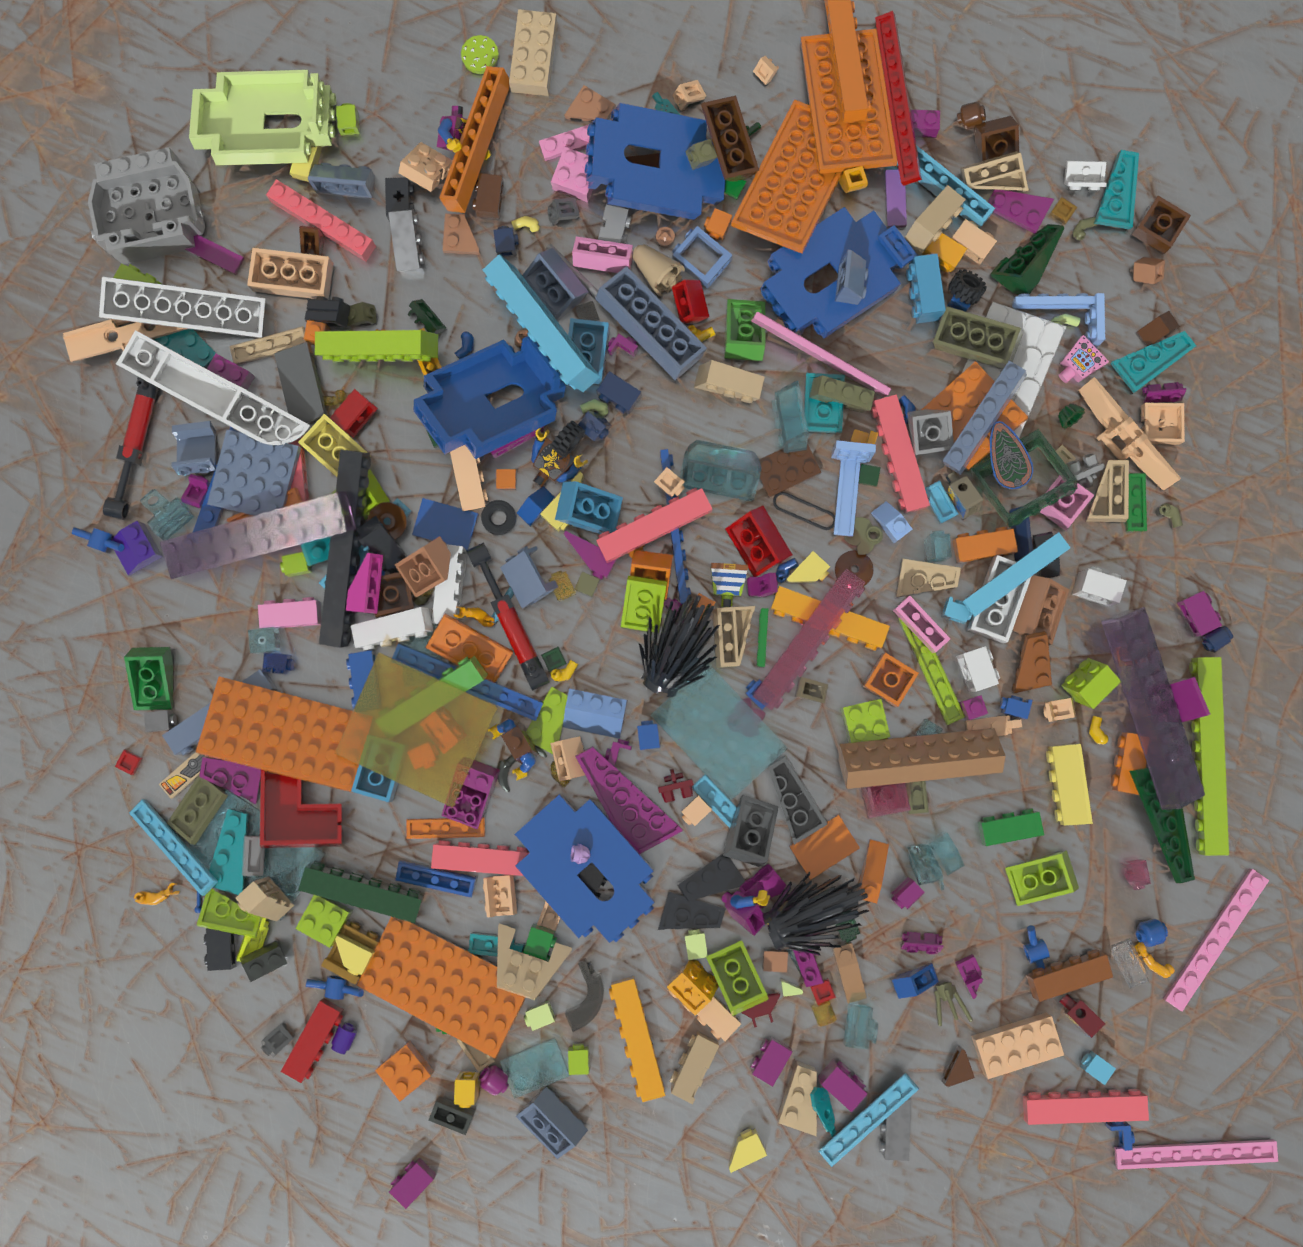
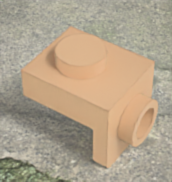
[654,467,685,498]
[1043,698,1076,722]

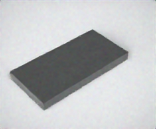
[274,342,327,423]

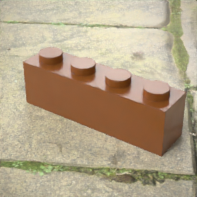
[1026,949,1113,1002]

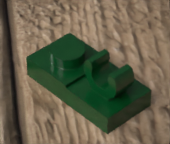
[408,299,446,334]

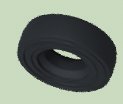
[481,500,516,535]

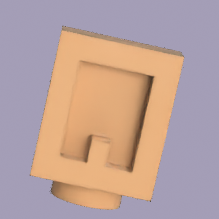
[673,80,706,111]

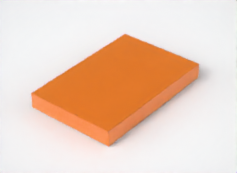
[789,815,860,880]

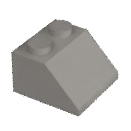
[907,409,954,455]

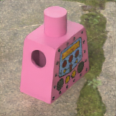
[1059,335,1109,383]

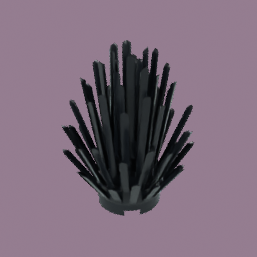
[638,594,720,697]
[762,872,871,956]

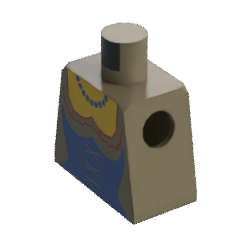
[946,472,983,520]

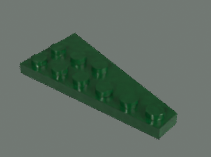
[1129,762,1195,883]

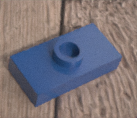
[878,225,918,268]

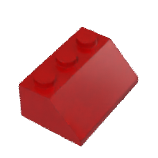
[725,505,793,577]

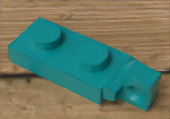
[468,933,524,957]

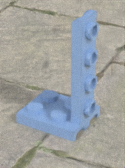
[1012,293,1105,348]
[831,440,876,537]

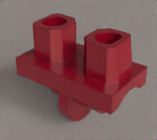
[658,769,694,803]

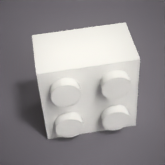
[1072,567,1127,606]
[956,646,1000,693]

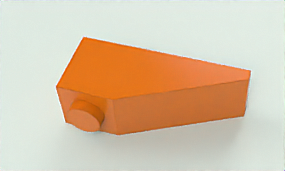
[856,839,889,904]

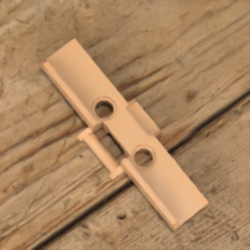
[63,319,186,362]
[1078,377,1181,491]

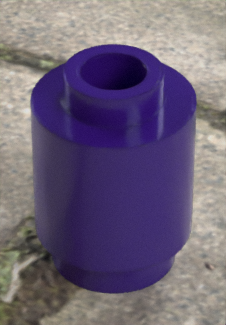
[331,1022,357,1054]

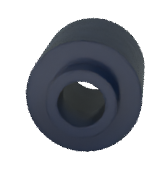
[1202,625,1233,653]

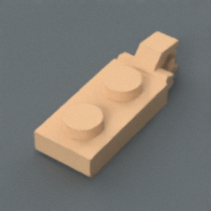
[965,716,1022,736]

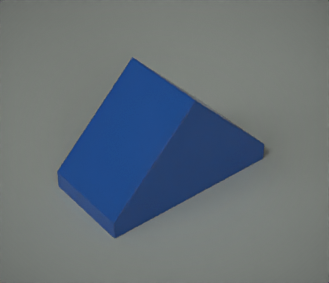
[517,486,556,527]

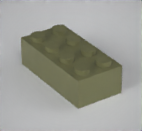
[933,307,1023,369]

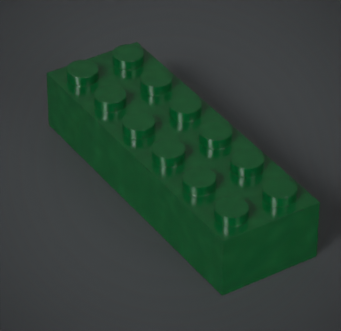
[298,861,424,923]

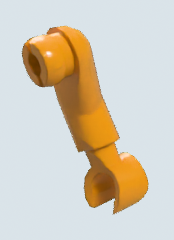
[453,606,494,627]
[134,883,180,905]
[1134,942,1175,978]

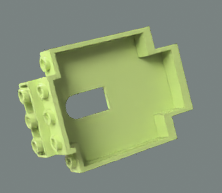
[189,70,336,165]

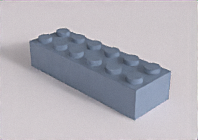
[595,266,707,380]

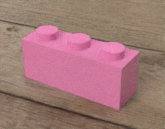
[572,236,633,273]
[893,596,950,653]
[258,597,321,630]

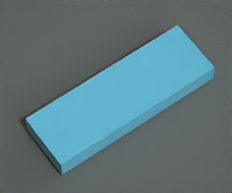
[692,774,737,828]

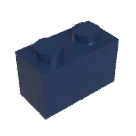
[597,371,642,415]

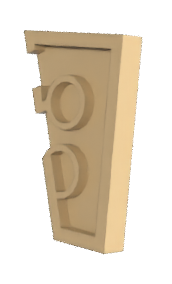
[896,558,961,597]

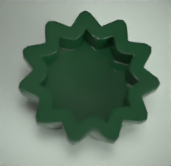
[1058,403,1085,429]

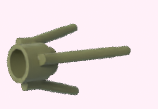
[934,981,973,1026]

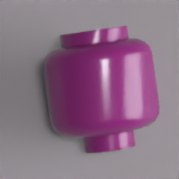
[479,1065,509,1096]

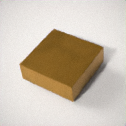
[1050,197,1077,224]

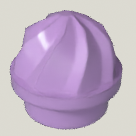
[571,844,591,864]

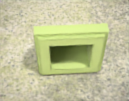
[780,978,803,997]

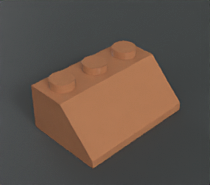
[395,536,451,597]
[1013,576,1069,645]

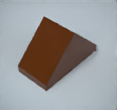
[299,226,325,256]
[1136,311,1180,347]
[942,1045,975,1087]

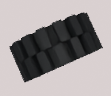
[948,269,987,305]
[551,421,585,458]

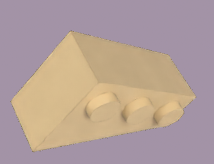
[960,151,1029,191]
[905,185,966,256]
[694,360,765,403]
[1086,460,1129,522]
[713,606,755,668]
[236,876,295,921]
[669,1031,719,1105]
[777,1061,817,1137]

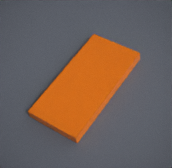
[425,613,513,682]

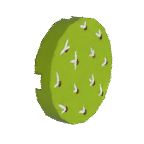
[461,35,499,74]

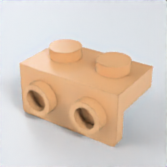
[483,875,517,917]

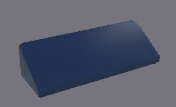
[1009,506,1033,562]

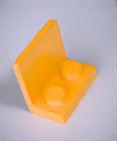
[667,959,719,1015]

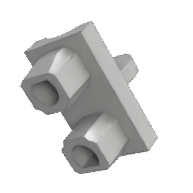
[1065,453,1105,488]

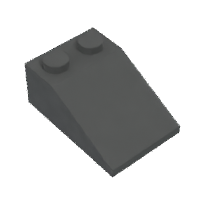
[723,795,779,867]

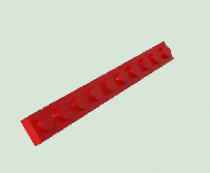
[875,11,922,186]

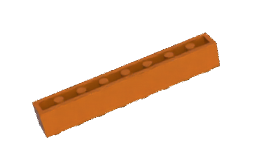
[824,0,871,122]
[439,66,510,213]

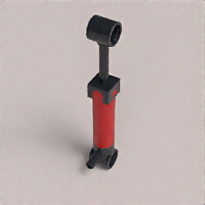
[103,377,160,520]
[466,542,550,691]

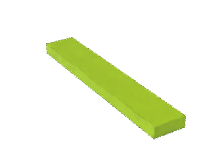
[899,618,965,725]

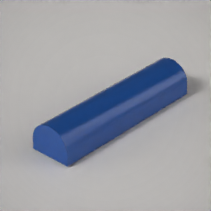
[395,860,477,898]

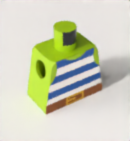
[710,563,748,608]

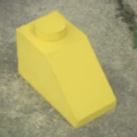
[786,551,830,584]
[335,933,375,976]
[728,1129,767,1173]

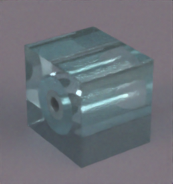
[248,627,281,654]

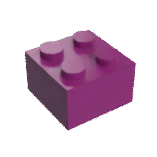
[817,1059,867,1112]

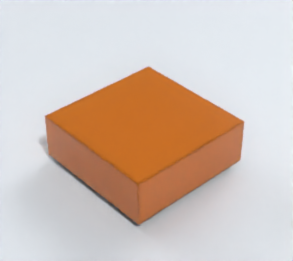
[496,469,516,489]

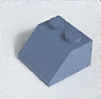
[835,250,868,305]

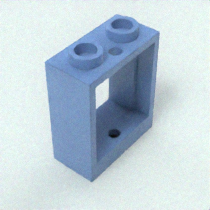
[672,226,732,289]

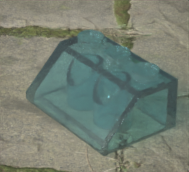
[771,381,809,453]

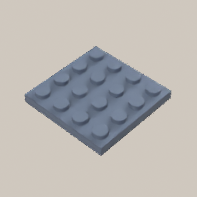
[207,430,301,522]

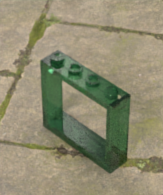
[971,429,1078,528]

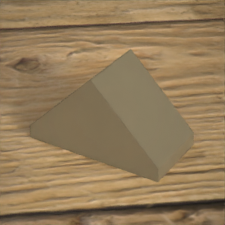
[795,677,828,703]

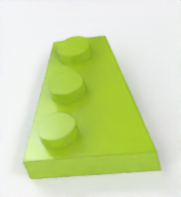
[526,687,568,754]
[197,889,262,938]

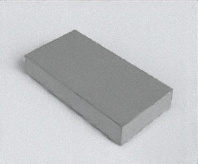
[242,836,265,876]

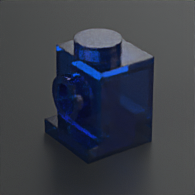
[262,652,294,674]

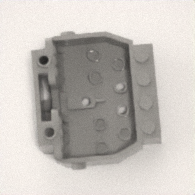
[88,147,205,264]

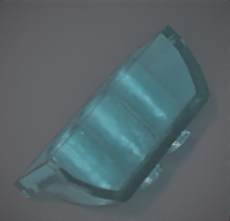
[679,440,761,502]

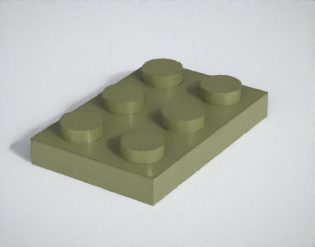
[167,774,228,845]

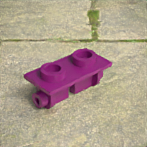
[1142,382,1187,404]
[901,931,944,955]
[793,949,824,987]

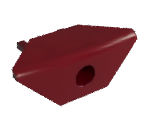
[741,992,780,1028]

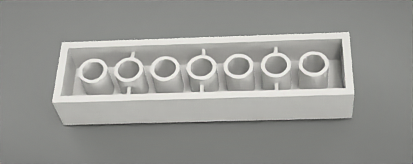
[99,277,265,338]

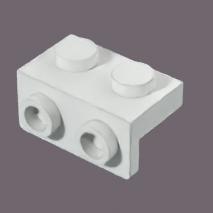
[1064,160,1107,190]

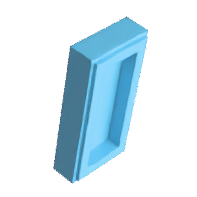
[925,480,958,524]

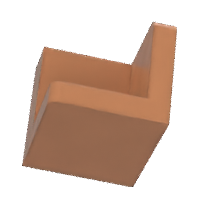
[1133,257,1165,284]
[762,949,788,972]

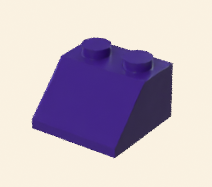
[112,521,163,576]

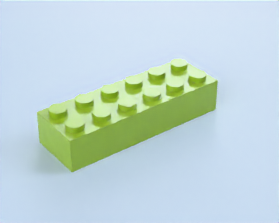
[315,330,438,362]

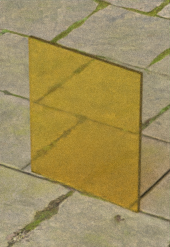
[335,653,498,808]

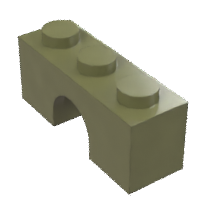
[809,375,875,413]

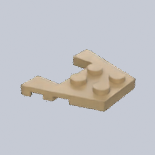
[497,923,572,1000]

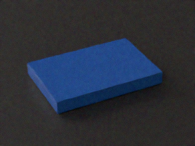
[412,498,479,550]

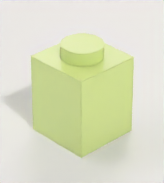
[685,929,708,960]
[524,1000,556,1031]

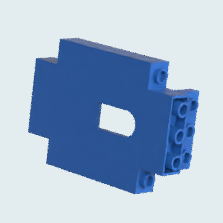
[584,103,725,220]
[761,207,901,339]
[413,336,566,459]
[514,794,655,943]

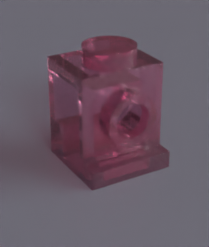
[1121,859,1151,890]

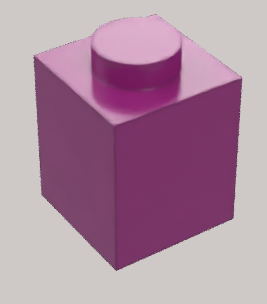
[959,695,988,721]

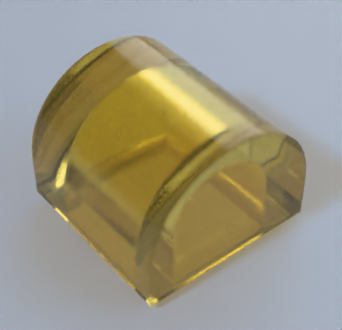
[811,1000,837,1027]

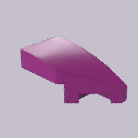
[955,954,983,999]

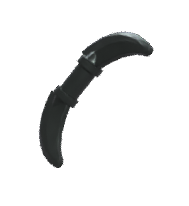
[497,745,547,792]

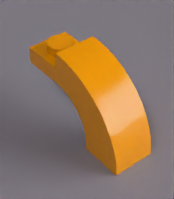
[839,166,868,193]

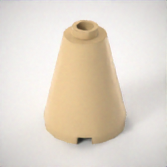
[632,244,685,296]

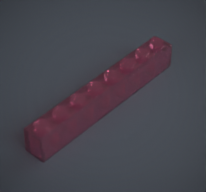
[752,569,866,710]

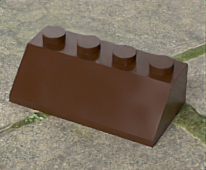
[701,95,759,182]

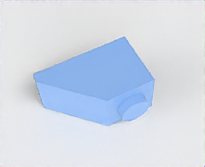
[871,501,913,543]

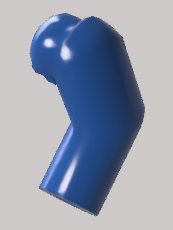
[454,331,474,359]

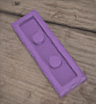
[885,169,907,228]

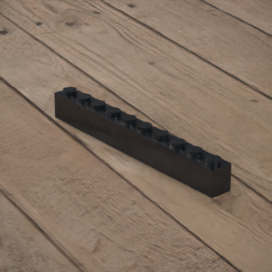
[319,449,371,648]

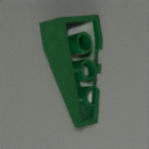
[991,224,1065,294]

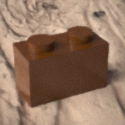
[472,173,504,219]

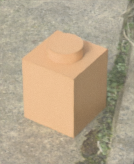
[681,795,712,826]

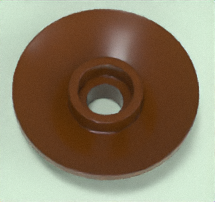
[367,502,407,539]
[835,550,874,589]

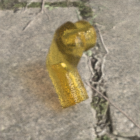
[323,390,346,406]
[550,761,570,788]

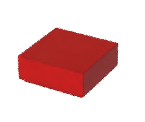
[115,749,143,775]
[810,978,836,1005]

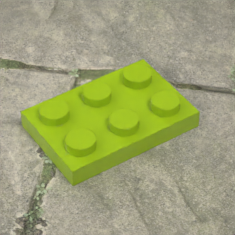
[621,575,667,633]

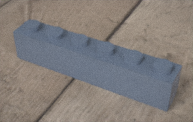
[943,361,1027,475]
[162,669,277,756]

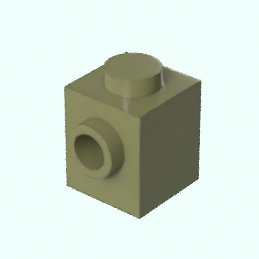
[686,139,717,170]

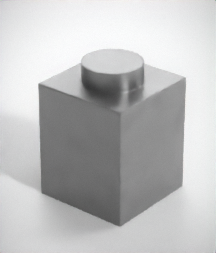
[144,710,177,732]

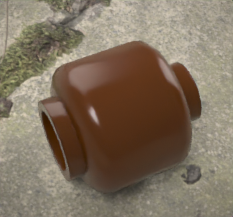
[957,102,986,130]

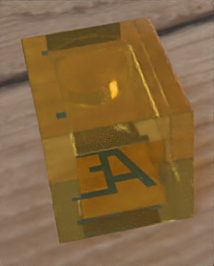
[548,570,576,602]

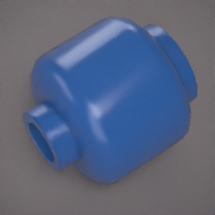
[1136,919,1168,947]

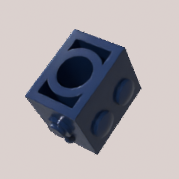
[578,411,612,441]

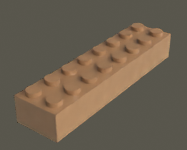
[838,728,1006,789]

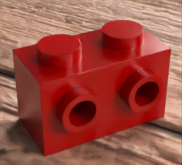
[672,279,710,324]
[330,389,378,438]

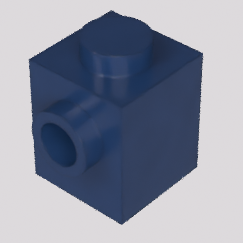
[493,226,519,257]

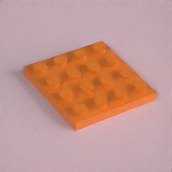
[921,361,1028,471]

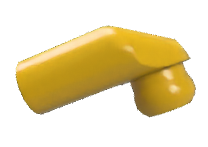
[687,325,715,342]
[551,660,578,682]
[1089,716,1109,745]

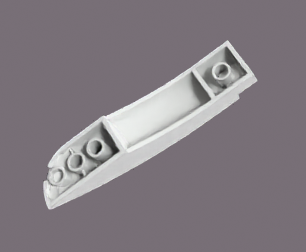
[116,330,310,445]

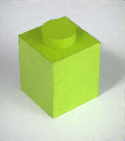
[336,103,360,136]
[280,552,312,577]
[568,1043,590,1075]

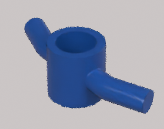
[72,527,124,553]
[1023,925,1050,968]
[306,976,364,1000]

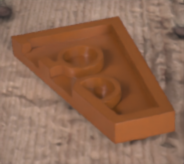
[1012,631,1052,693]

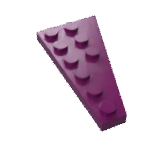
[575,746,683,854]

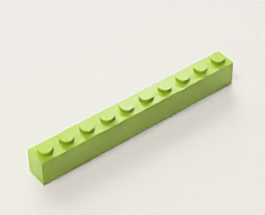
[1189,657,1229,856]

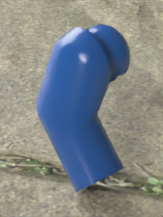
[899,395,916,424]
[776,558,799,583]

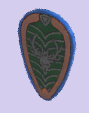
[990,421,1033,489]

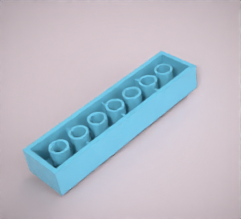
[482,254,600,392]

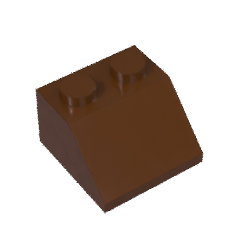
[974,116,1019,162]

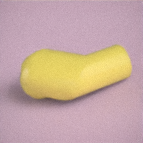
[511,216,540,232]

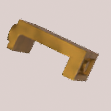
[321,921,380,985]

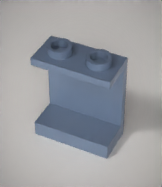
[171,421,216,476]
[500,546,558,608]

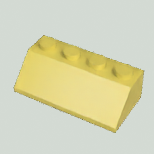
[1046,744,1093,826]

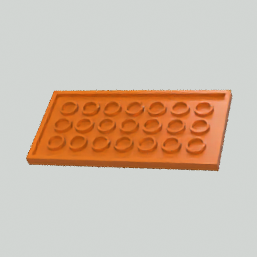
[800,29,897,174]
[731,100,843,254]
[196,676,373,792]
[356,917,526,1058]

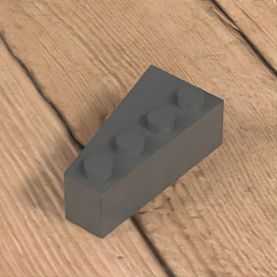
[769,755,828,845]

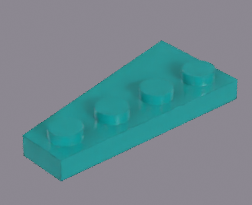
[1094,150,1139,230]
[1110,331,1196,393]
[209,809,249,895]

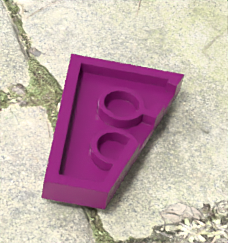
[988,189,1054,234]
[199,756,261,804]

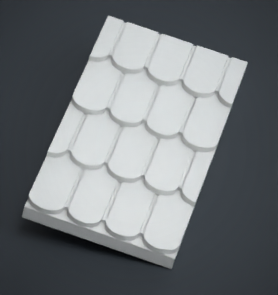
[962,302,1067,438]

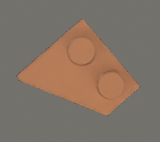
[564,85,616,121]
[443,213,480,255]

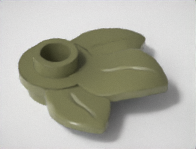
[844,517,883,555]

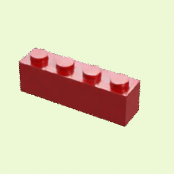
[280,998,344,1083]

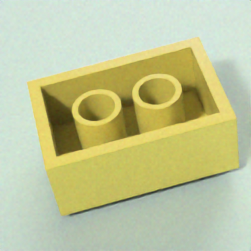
[298,414,371,477]

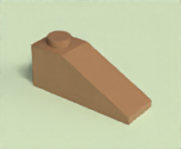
[831,940,867,1004]

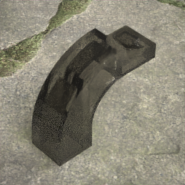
[565,958,605,1032]

